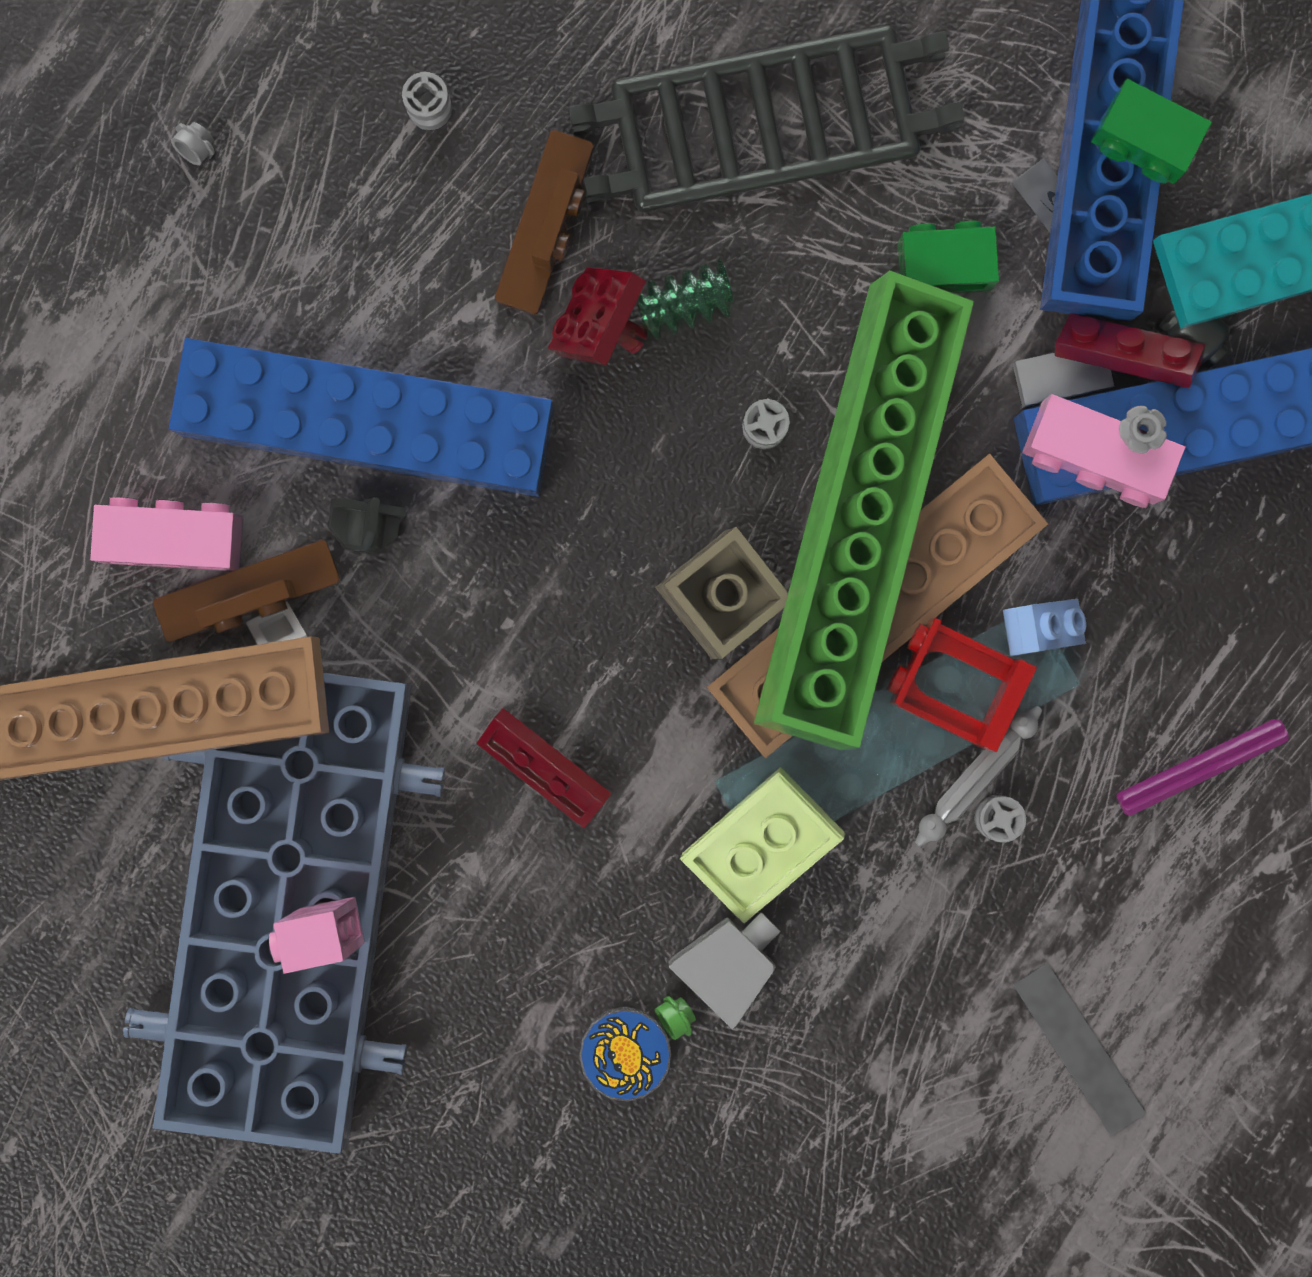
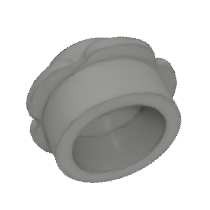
[171,122,215,165]
[1119,406,1167,454]

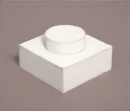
[246,601,307,645]

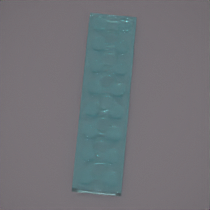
[714,621,1080,821]

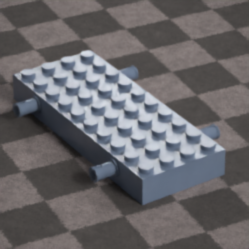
[123,673,445,1154]

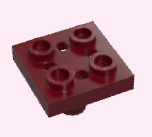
[548,267,647,365]

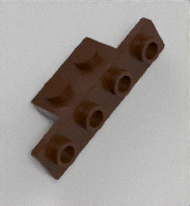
[495,130,594,315]
[153,540,340,642]

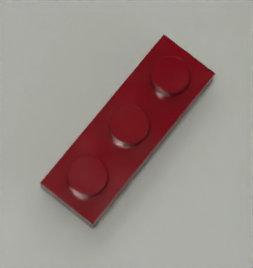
[1055,313,1206,389]
[476,708,612,828]

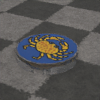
[579,1006,672,1102]

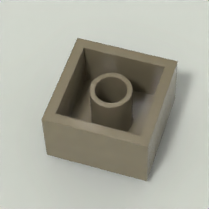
[655,527,788,659]

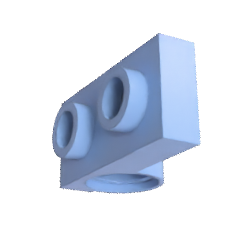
[1003,599,1086,656]

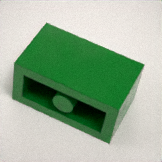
[1091,79,1212,184]
[898,221,999,293]

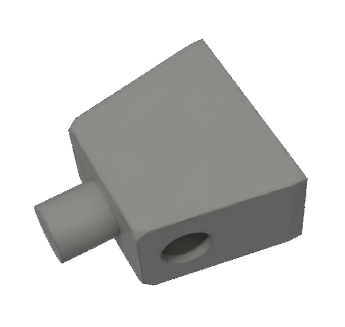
[668,912,781,1029]

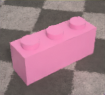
[1022,394,1185,508]
[90,498,243,571]
[269,897,365,974]

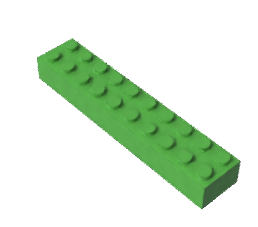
[754,270,974,750]

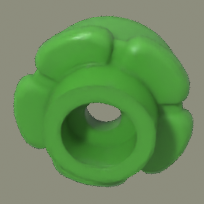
[655,996,696,1040]

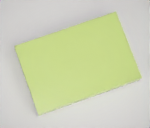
[680,767,845,923]

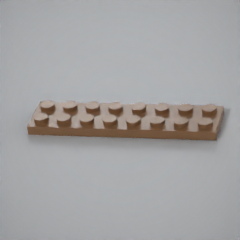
[706,453,1048,758]
[0,636,329,780]

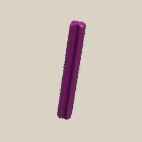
[1116,719,1289,815]

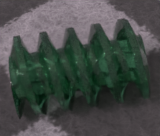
[636,259,733,340]

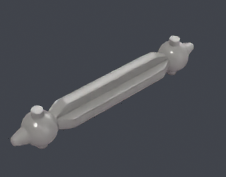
[915,706,1042,847]

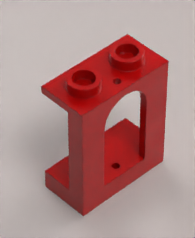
[887,618,1037,752]

